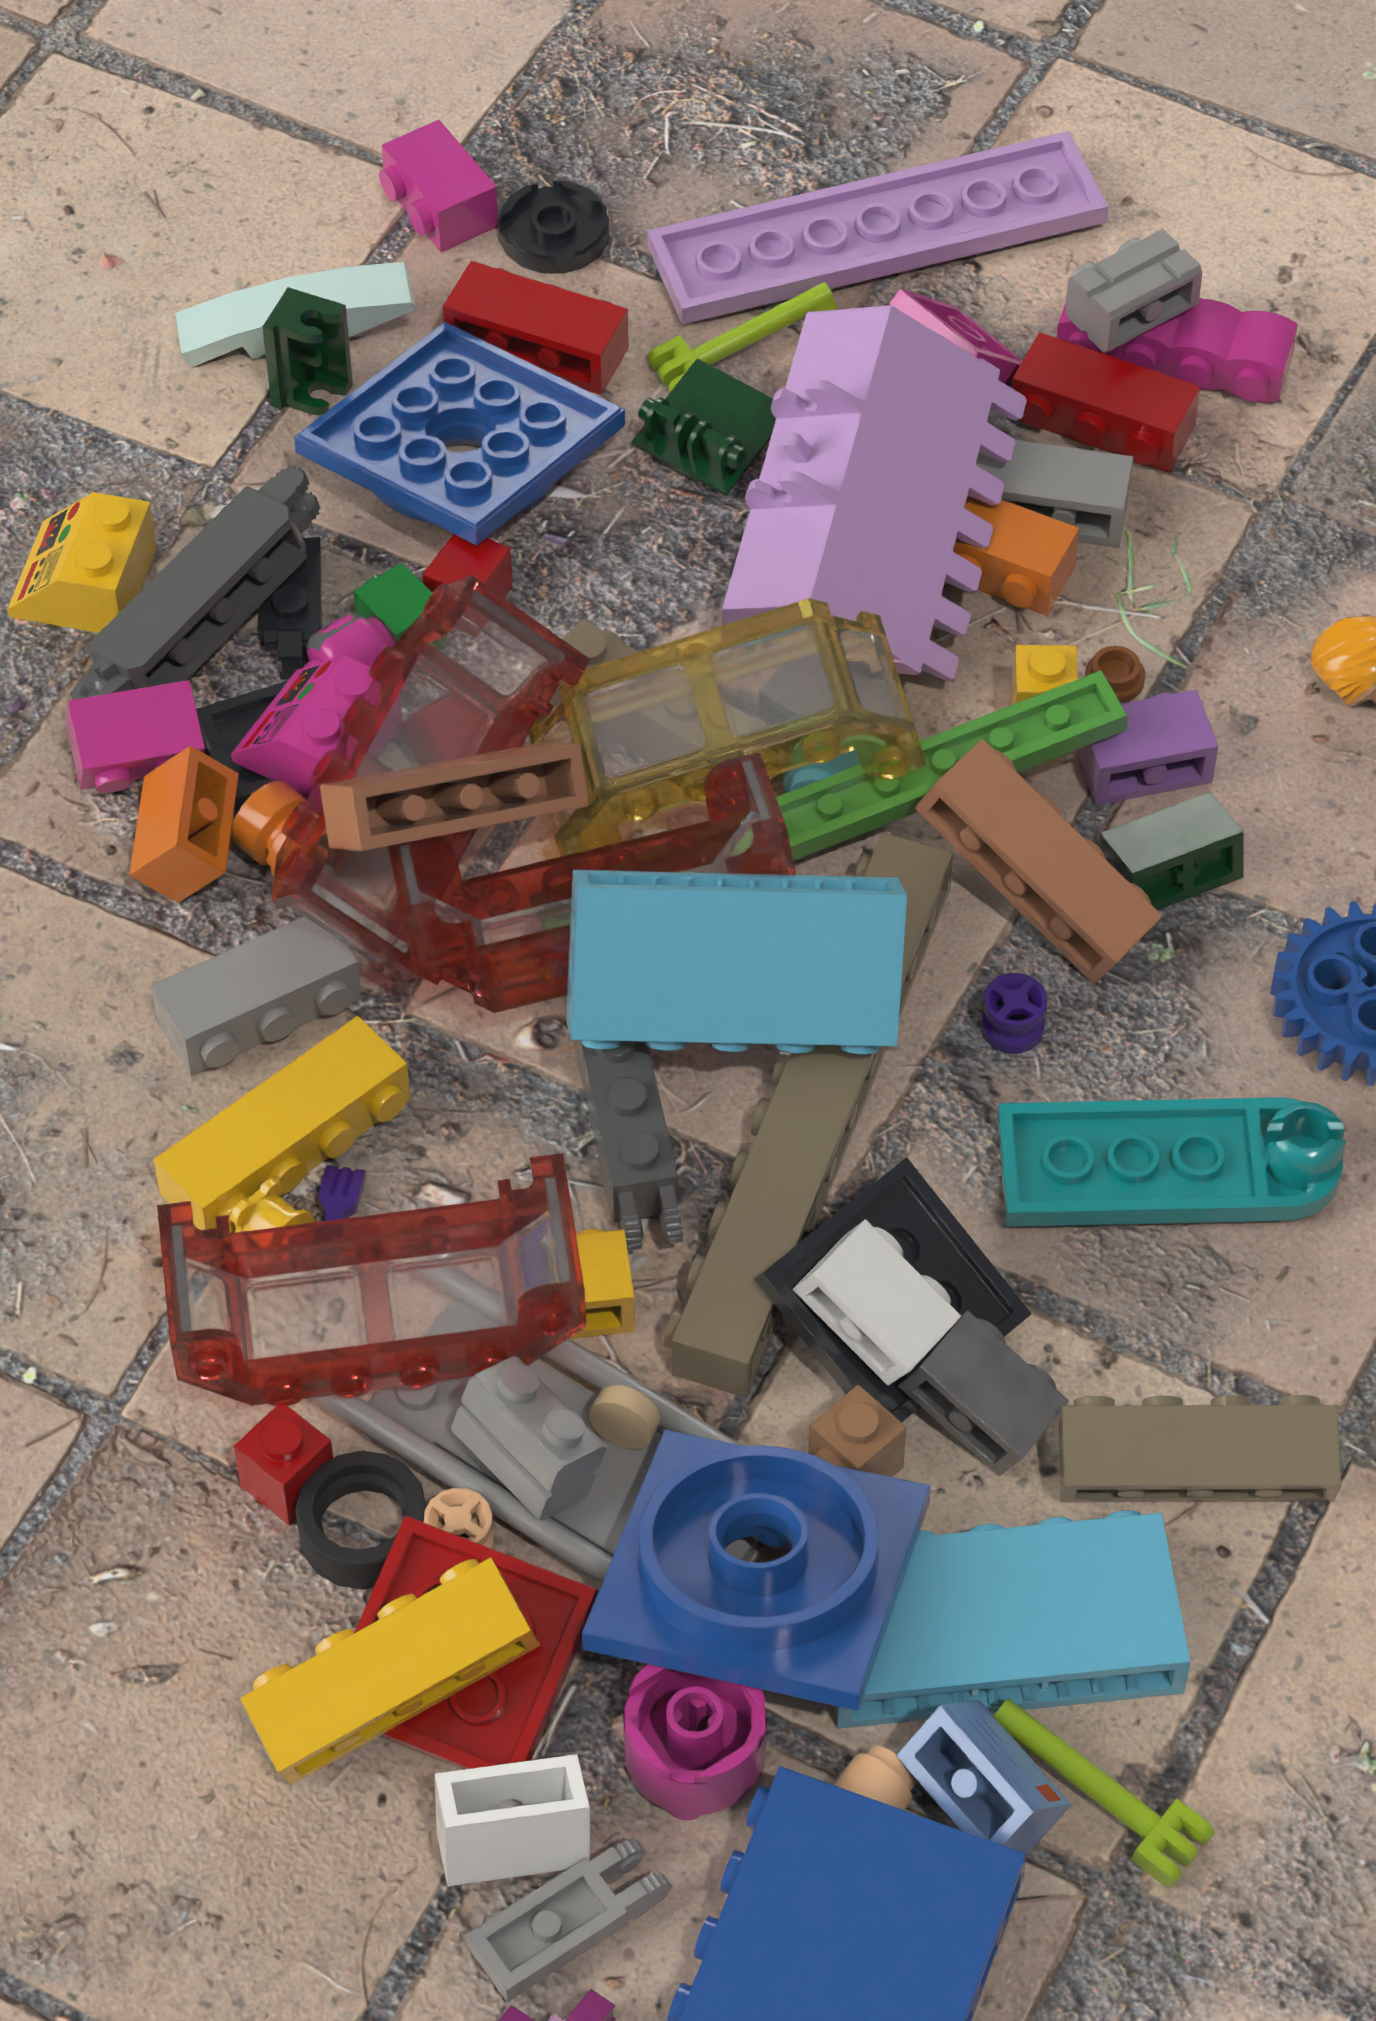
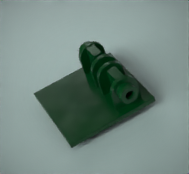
[631,358,776,496]

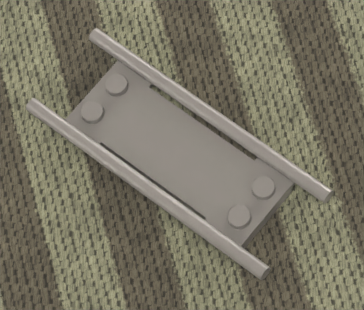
[295,1244,763,1583]

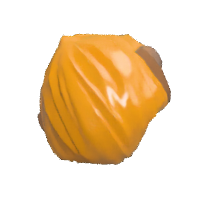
[1311,614,1376,707]

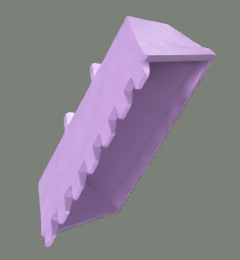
[718,305,1027,681]

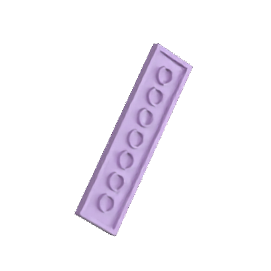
[647,131,1109,325]

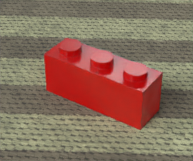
[442,261,629,395]
[1012,332,1201,473]

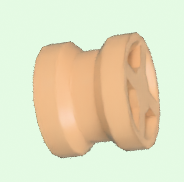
[424,1488,494,1549]

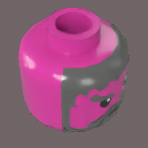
[304,613,397,676]

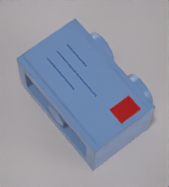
[896,1700,1072,1855]

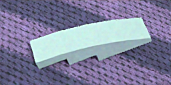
[175,262,416,368]

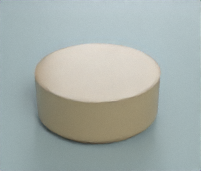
[589,1385,661,1449]

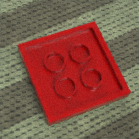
[354,1515,598,1770]

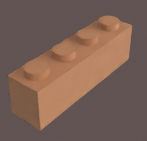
[915,738,1163,985]
[320,742,589,851]

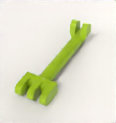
[646,282,838,392]
[994,1698,1215,1887]

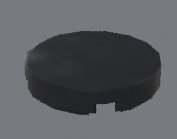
[499,181,610,274]

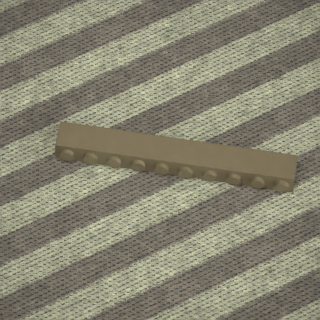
[664,832,953,1398]

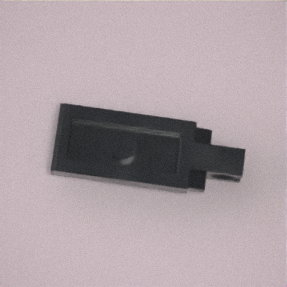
[261,537,322,680]

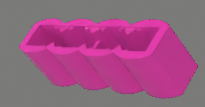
[1057,298,1298,402]

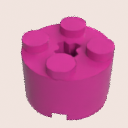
[623,1664,767,1820]

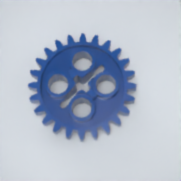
[1270,901,1376,1086]

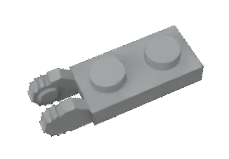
[466,1837,672,2002]

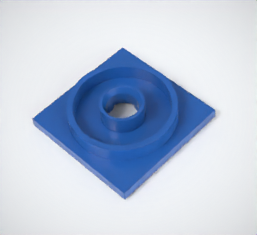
[294,322,625,545]
[582,1429,930,1711]

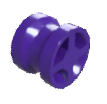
[981,973,1047,1054]

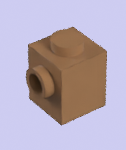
[808,1385,907,1477]

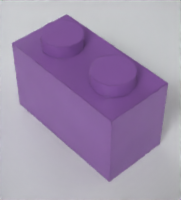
[1075,690,1219,806]

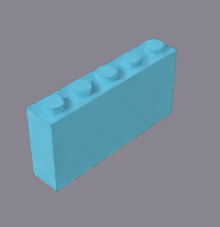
[566,870,907,1054]
[834,1510,1190,1729]

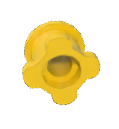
[230,1177,315,1267]

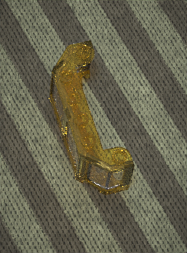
[527,598,927,877]

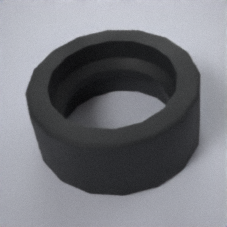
[295,1450,427,1590]

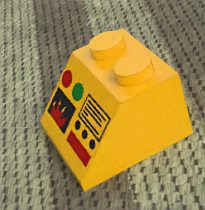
[7,492,157,633]

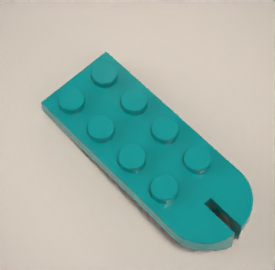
[997,1097,1346,1227]

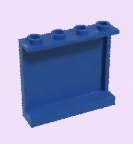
[667,1766,1026,2021]

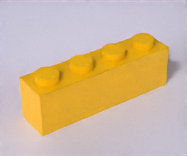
[154,1016,410,1244]
[240,1557,540,1785]

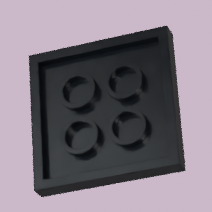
[755,1157,1032,1423]

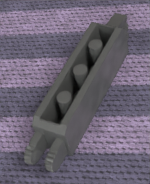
[69,466,321,700]
[566,974,683,1251]

